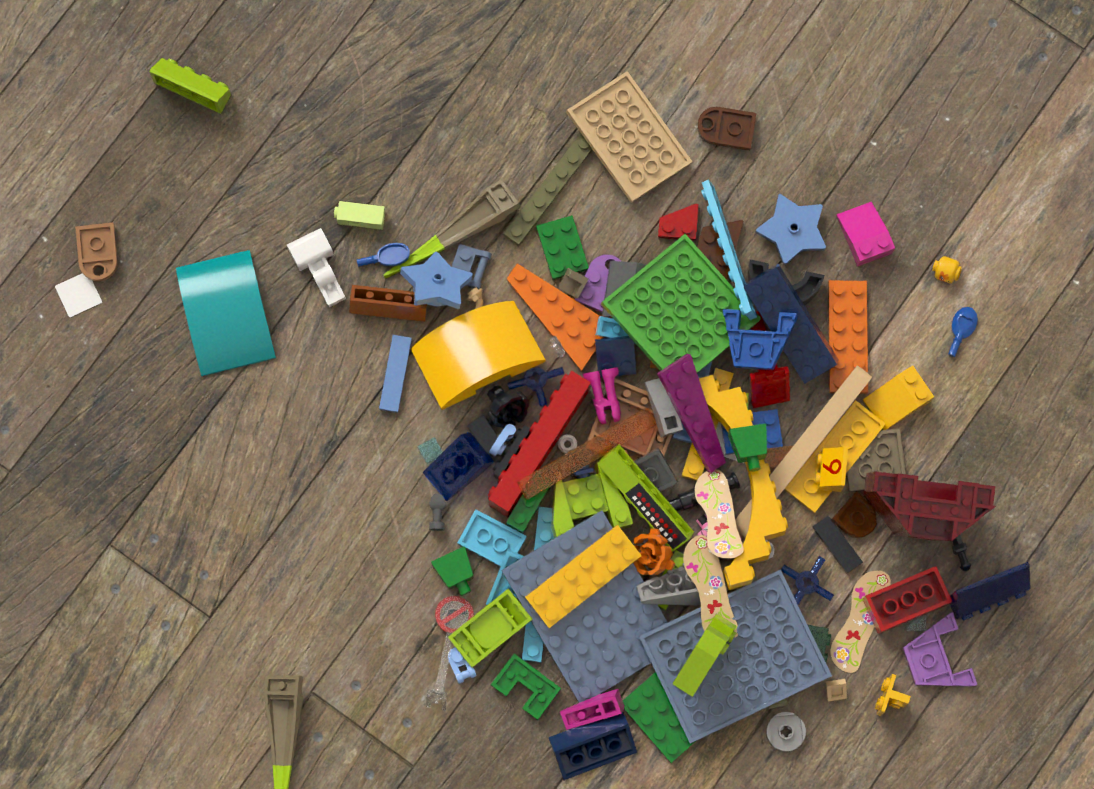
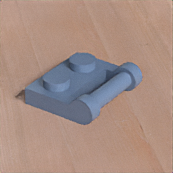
[452,244,492,290]

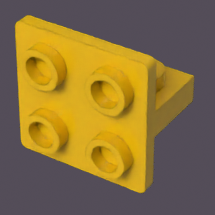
[875,674,911,716]

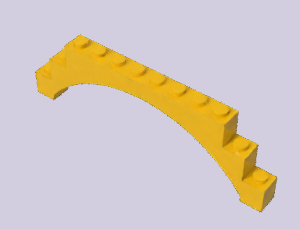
[699,375,788,590]

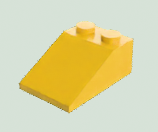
[863,365,934,430]

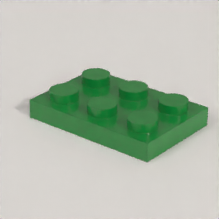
[536,215,589,280]

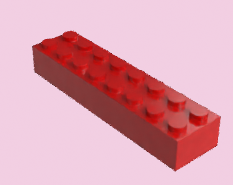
[487,370,591,518]

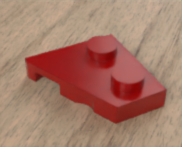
[658,204,699,241]

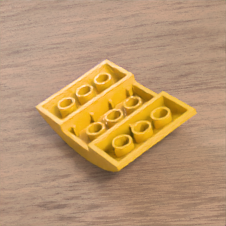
[411,301,546,410]

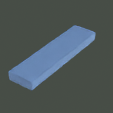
[379,335,412,413]

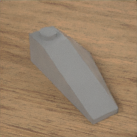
[636,563,701,605]

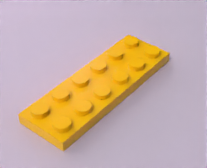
[784,400,885,513]
[525,525,641,628]

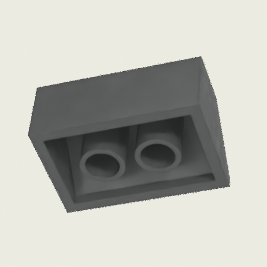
[602,261,646,319]

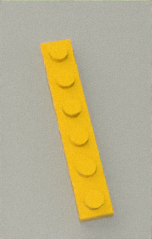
[681,368,734,481]

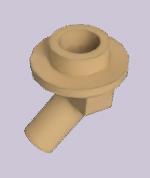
[467,287,483,309]

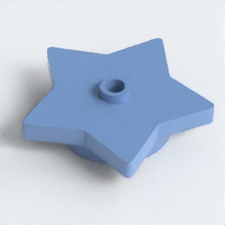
[756,194,826,265]
[400,252,473,309]

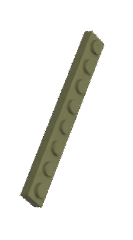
[504,133,593,246]

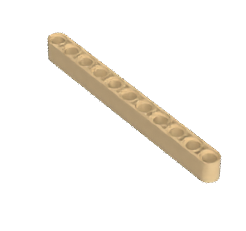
[735,365,872,540]

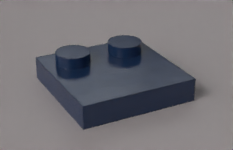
[595,336,637,378]

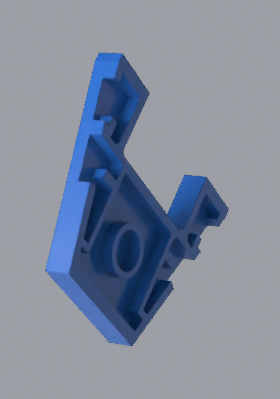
[723,309,798,370]

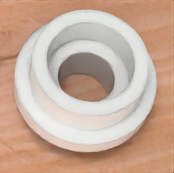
[558,434,577,453]

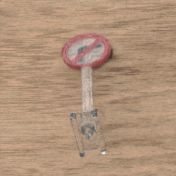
[426,596,474,711]

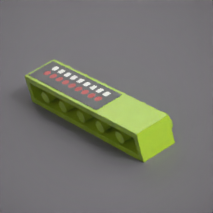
[597,444,694,552]

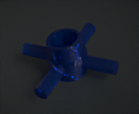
[507,366,564,407]
[781,556,834,604]

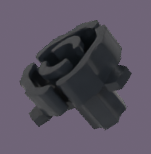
[487,385,529,429]

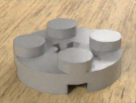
[766,712,806,752]

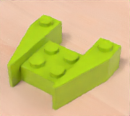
[551,462,633,538]
[673,613,737,697]

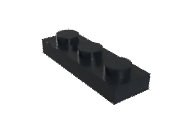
[492,425,530,479]

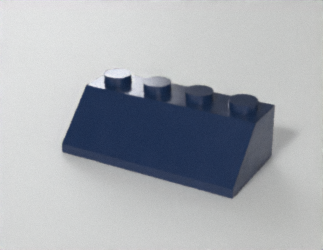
[549,712,637,780]

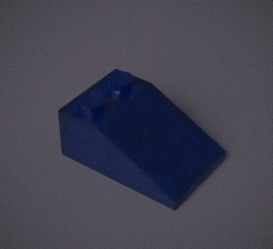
[423,433,494,501]

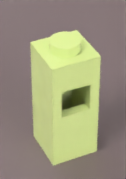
[334,201,385,230]

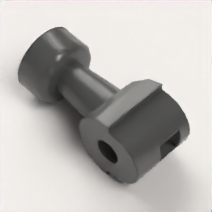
[429,493,446,531]

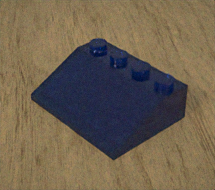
[950,562,1031,621]

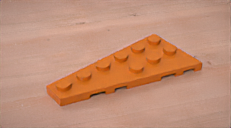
[507,263,605,372]

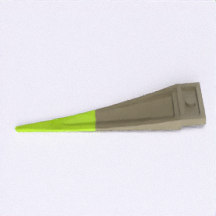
[383,180,521,279]
[264,675,303,789]

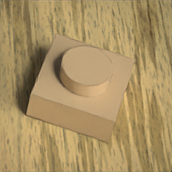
[826,679,847,701]

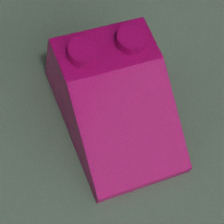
[836,202,895,267]

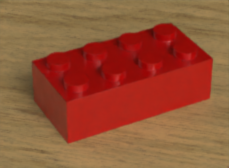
[862,566,952,635]

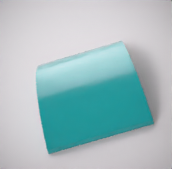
[176,250,276,376]

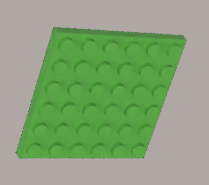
[601,234,761,373]

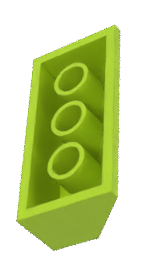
[149,58,231,114]

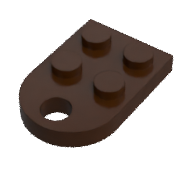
[697,107,756,151]

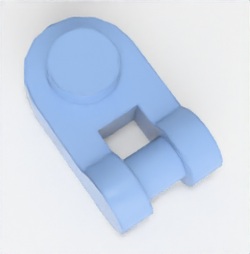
[489,424,516,456]
[448,647,477,684]

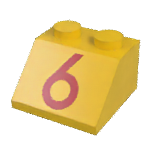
[815,447,848,492]

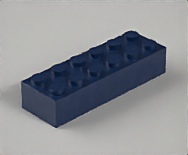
[744,264,839,384]

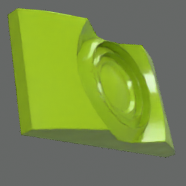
[448,588,533,667]

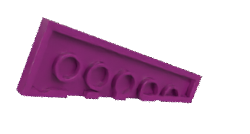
[657,354,726,473]

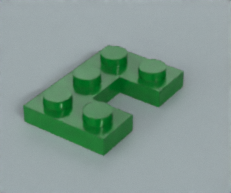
[491,654,561,720]

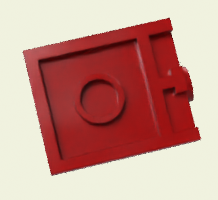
[749,311,790,408]

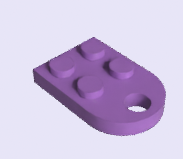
[574,255,621,313]

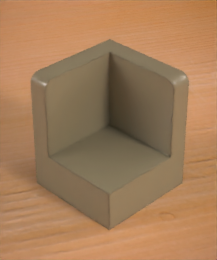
[558,268,588,299]

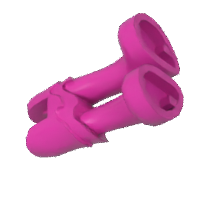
[583,367,621,425]

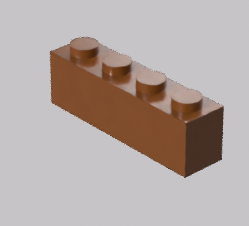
[349,285,427,322]

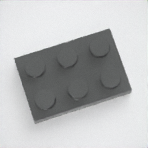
[618,448,678,508]

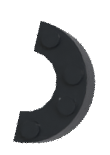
[747,259,825,305]

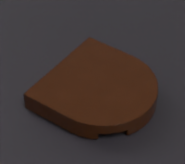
[831,491,877,538]

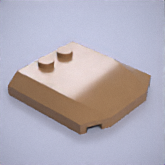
[584,378,672,461]

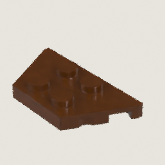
[697,220,744,280]

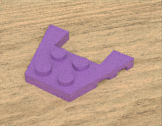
[903,612,977,687]

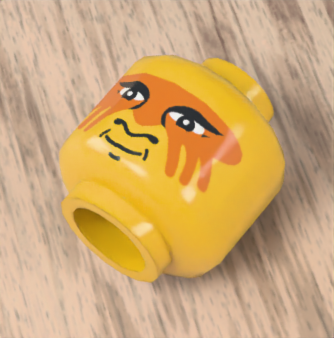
[932,256,962,284]

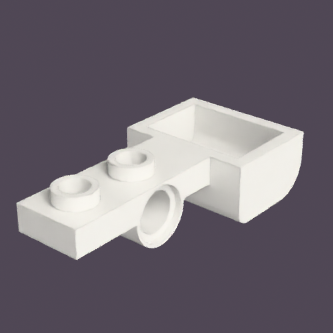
[287,228,346,307]

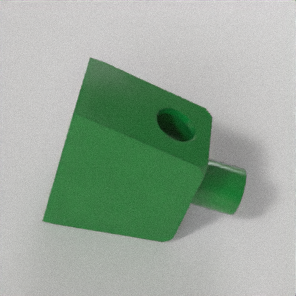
[728,423,767,471]
[431,546,474,596]

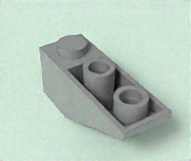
[644,378,683,438]

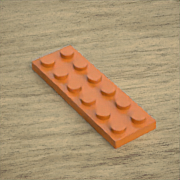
[828,280,868,394]

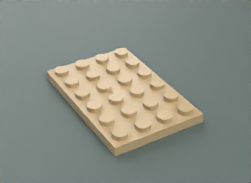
[566,71,692,203]

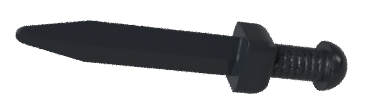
[952,535,971,571]

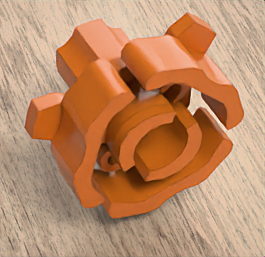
[633,529,675,575]

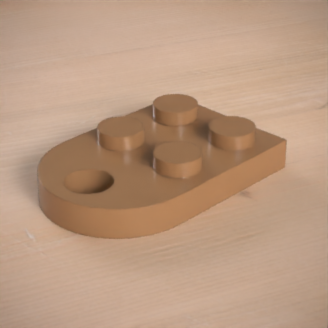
[75,222,118,281]

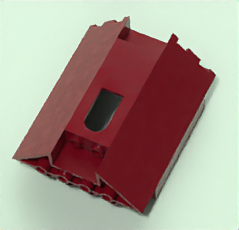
[862,471,996,541]

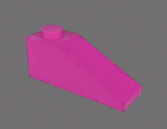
[560,689,625,730]

